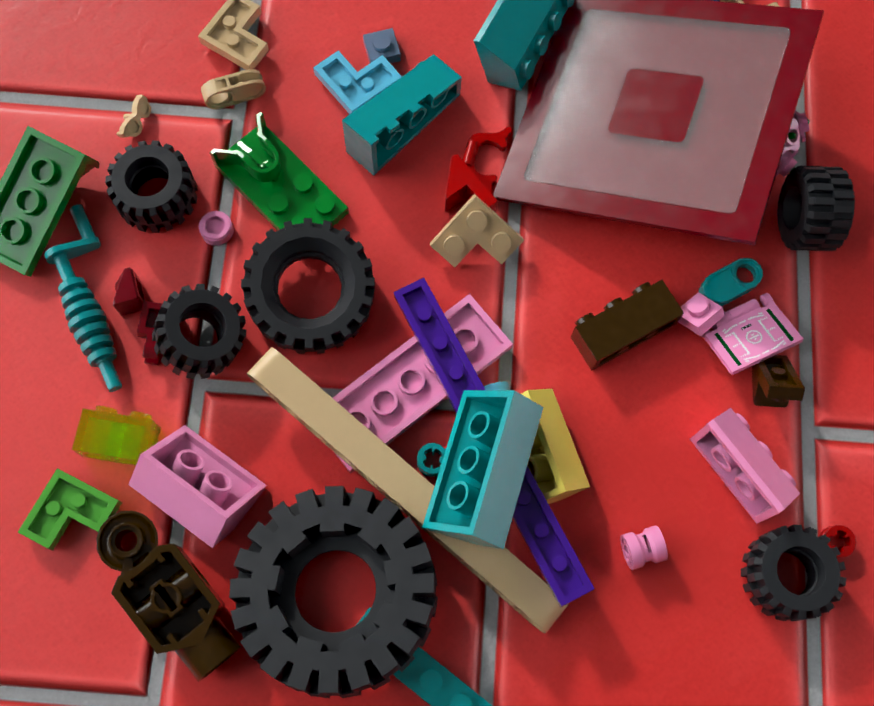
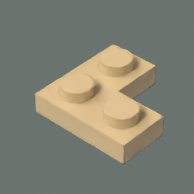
[198,0,269,70]
[430,194,524,267]

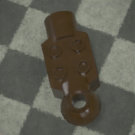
[96,510,241,682]

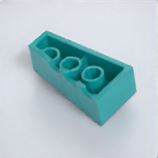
[342,54,462,176]

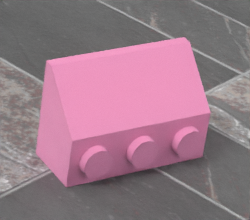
[690,408,800,524]
[128,425,267,548]

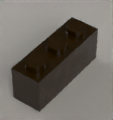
[571,280,684,371]

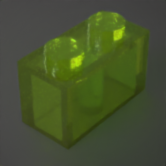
[72,406,161,466]

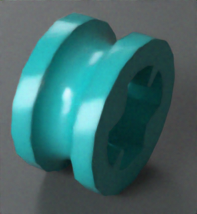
[417,443,446,477]

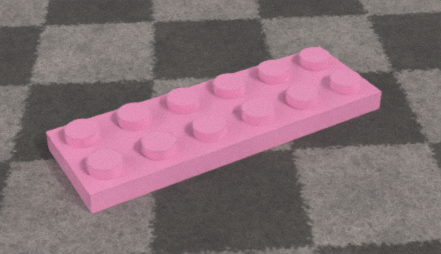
[333,294,513,473]

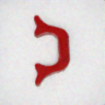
[462,127,512,194]

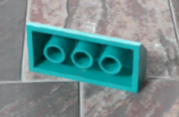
[473,0,574,91]
[422,390,544,549]

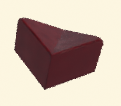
[113,267,145,316]

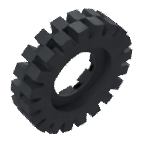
[229,486,438,699]

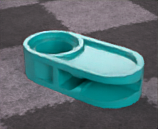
[699,258,763,306]

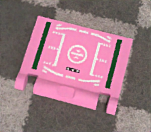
[701,293,804,375]

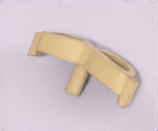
[116,95,151,138]

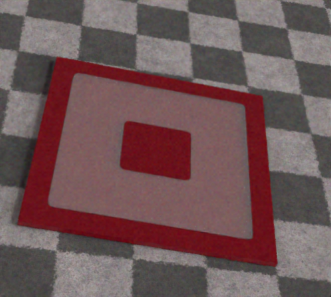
[493,0,824,245]

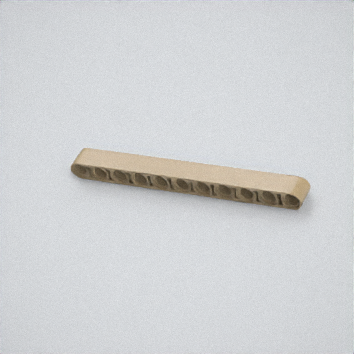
[247,347,568,634]

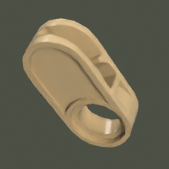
[201,69,266,109]

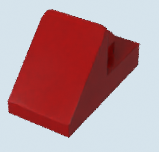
[445,154,498,213]

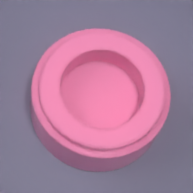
[199,211,234,246]

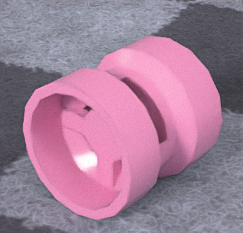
[620,525,668,570]

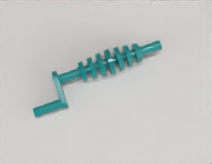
[44,204,122,392]

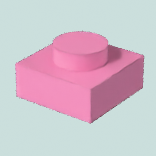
[678,292,725,336]

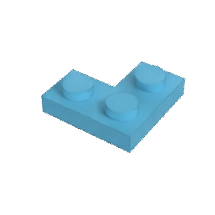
[313,50,402,114]

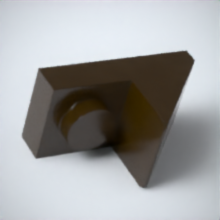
[752,355,805,407]

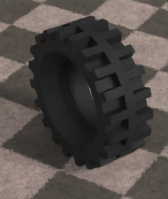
[241,218,375,354]

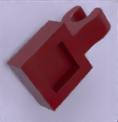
[137,301,162,365]

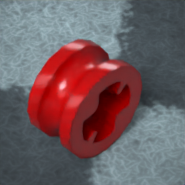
[819,525,856,558]

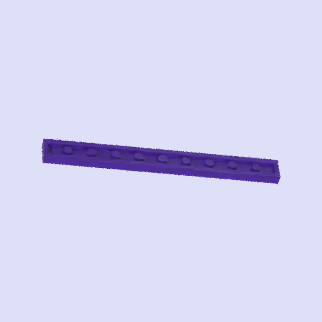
[393,278,595,608]

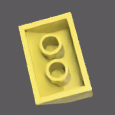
[521,389,590,504]

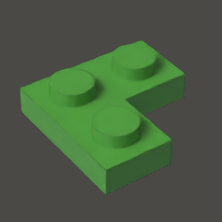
[18,468,122,550]

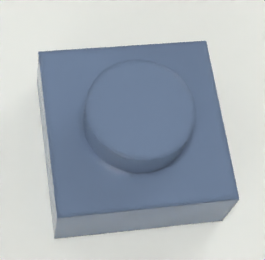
[363,28,401,63]

